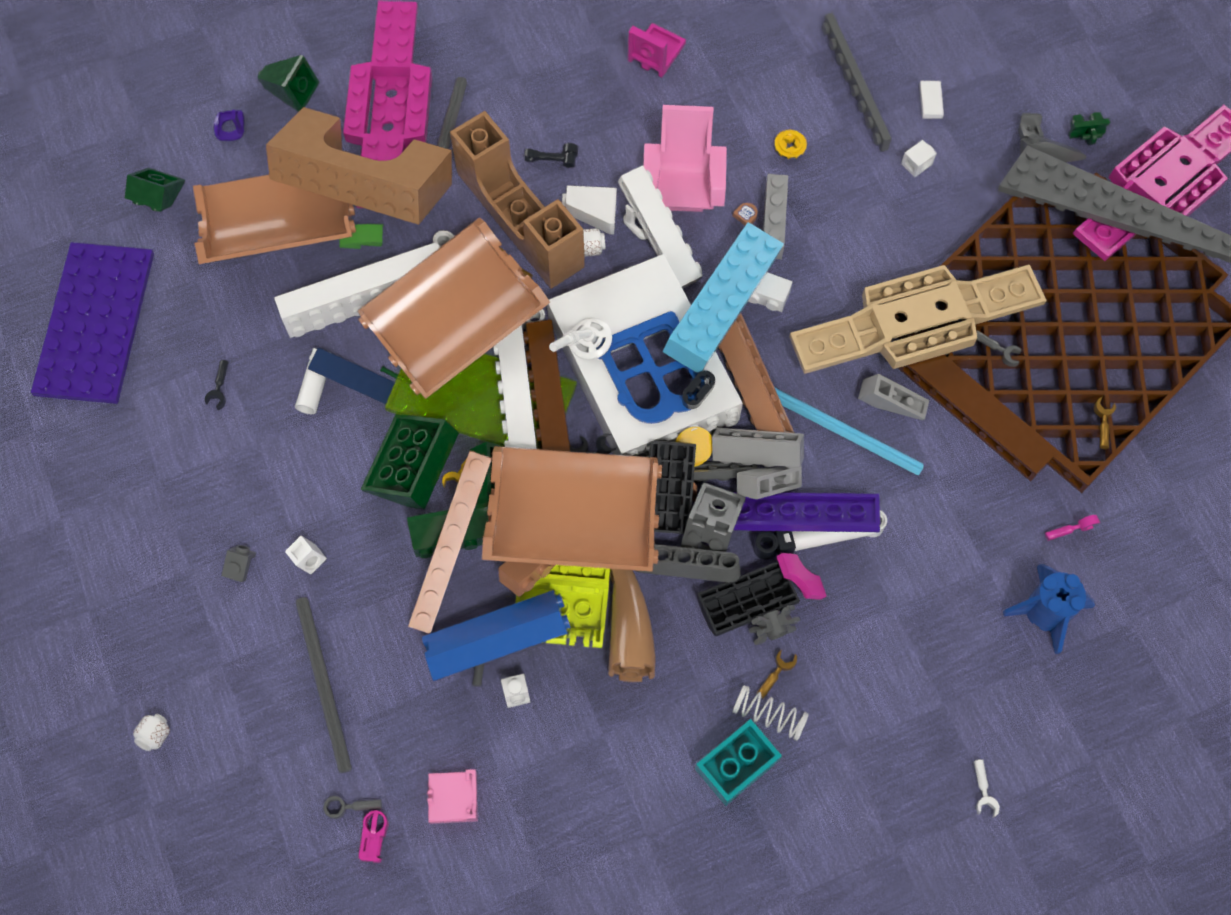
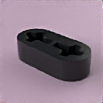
[682,371,715,409]

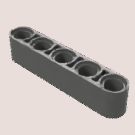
[635,544,741,582]

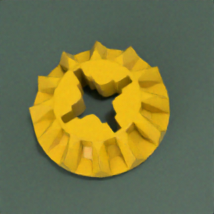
[774,130,807,160]

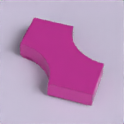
[777,553,827,600]

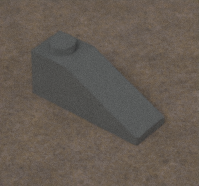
[1020,134,1086,162]

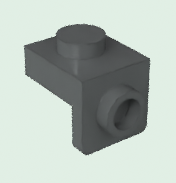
[1018,113,1044,139]
[221,545,256,582]

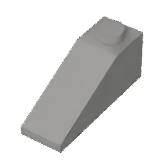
[858,374,929,420]
[737,465,802,499]

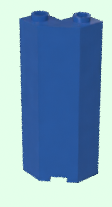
[422,590,571,681]

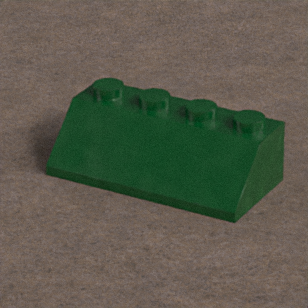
[407,502,489,558]

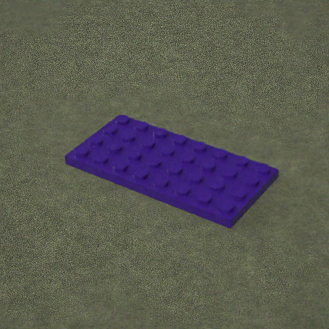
[31,242,154,404]

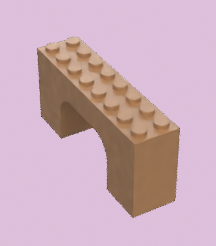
[266,107,452,225]
[450,111,585,289]

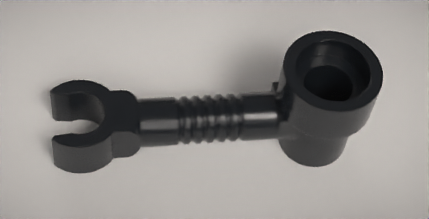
[524,143,579,168]

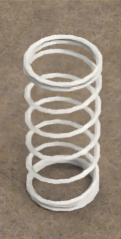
[732,685,809,741]

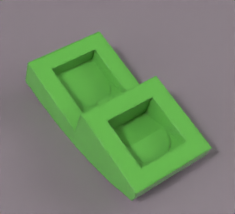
[339,224,383,249]

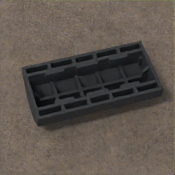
[649,441,696,534]
[697,561,800,637]

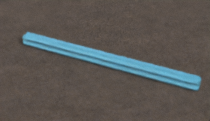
[774,387,924,475]

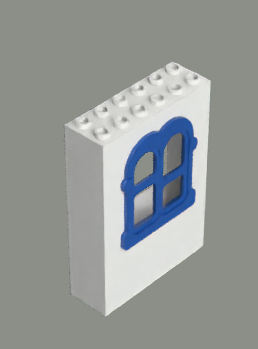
[547,254,743,457]

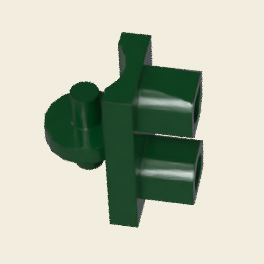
[1068,112,1110,145]

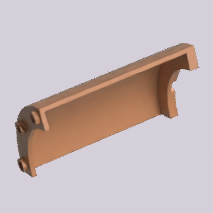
[193,175,356,264]
[357,218,551,399]
[482,446,662,572]

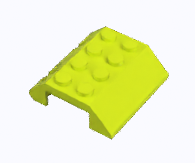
[515,565,610,648]

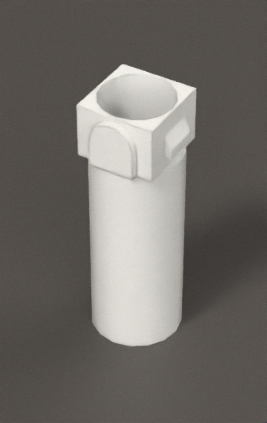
[295,348,331,414]

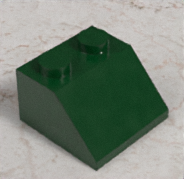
[124,167,185,212]

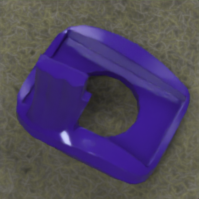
[214,109,244,141]

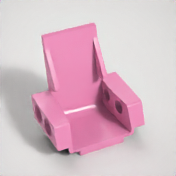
[644,105,726,212]

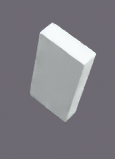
[919,81,944,118]

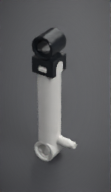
[754,510,887,560]

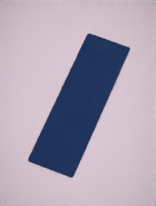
[308,348,396,404]

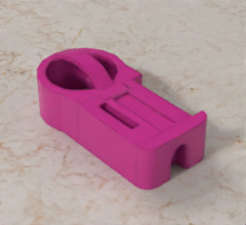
[359,811,388,863]

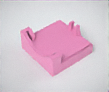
[427,770,478,824]

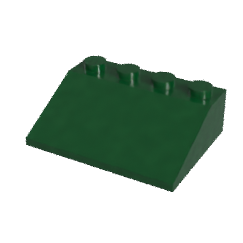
[361,414,459,510]

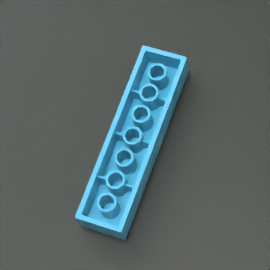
[663,222,784,373]

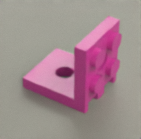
[628,23,686,78]

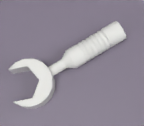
[974,760,999,818]

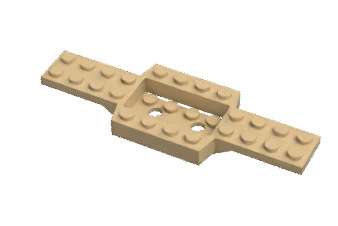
[789,265,1047,374]

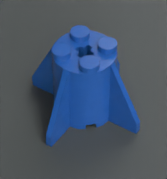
[1003,564,1096,654]

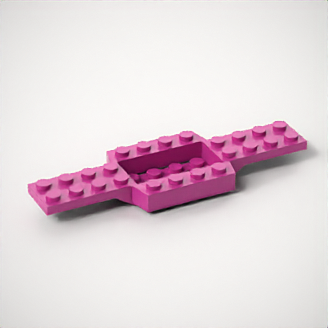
[343,1,432,208]
[1073,105,1231,261]

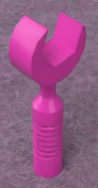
[1045,515,1100,541]

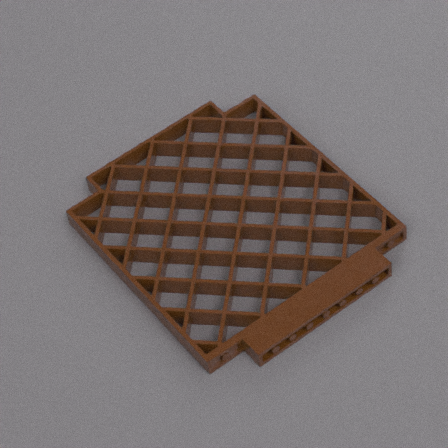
[895,172,1231,493]

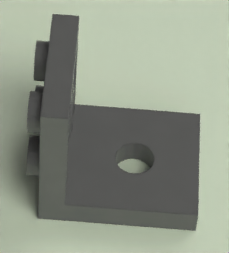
[681,483,746,552]

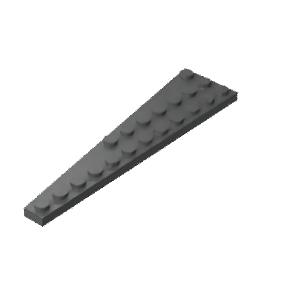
[998,145,1231,263]

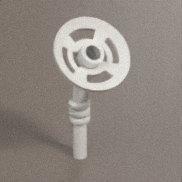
[549,318,612,360]

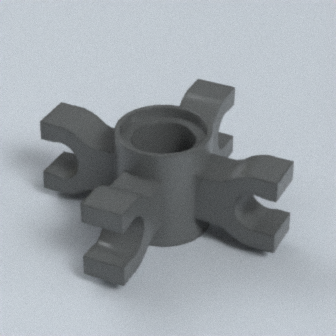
[748,605,800,645]

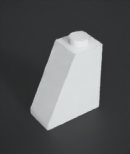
[562,186,616,234]

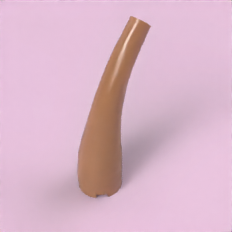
[608,569,656,682]

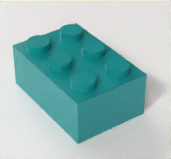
[695,719,782,806]

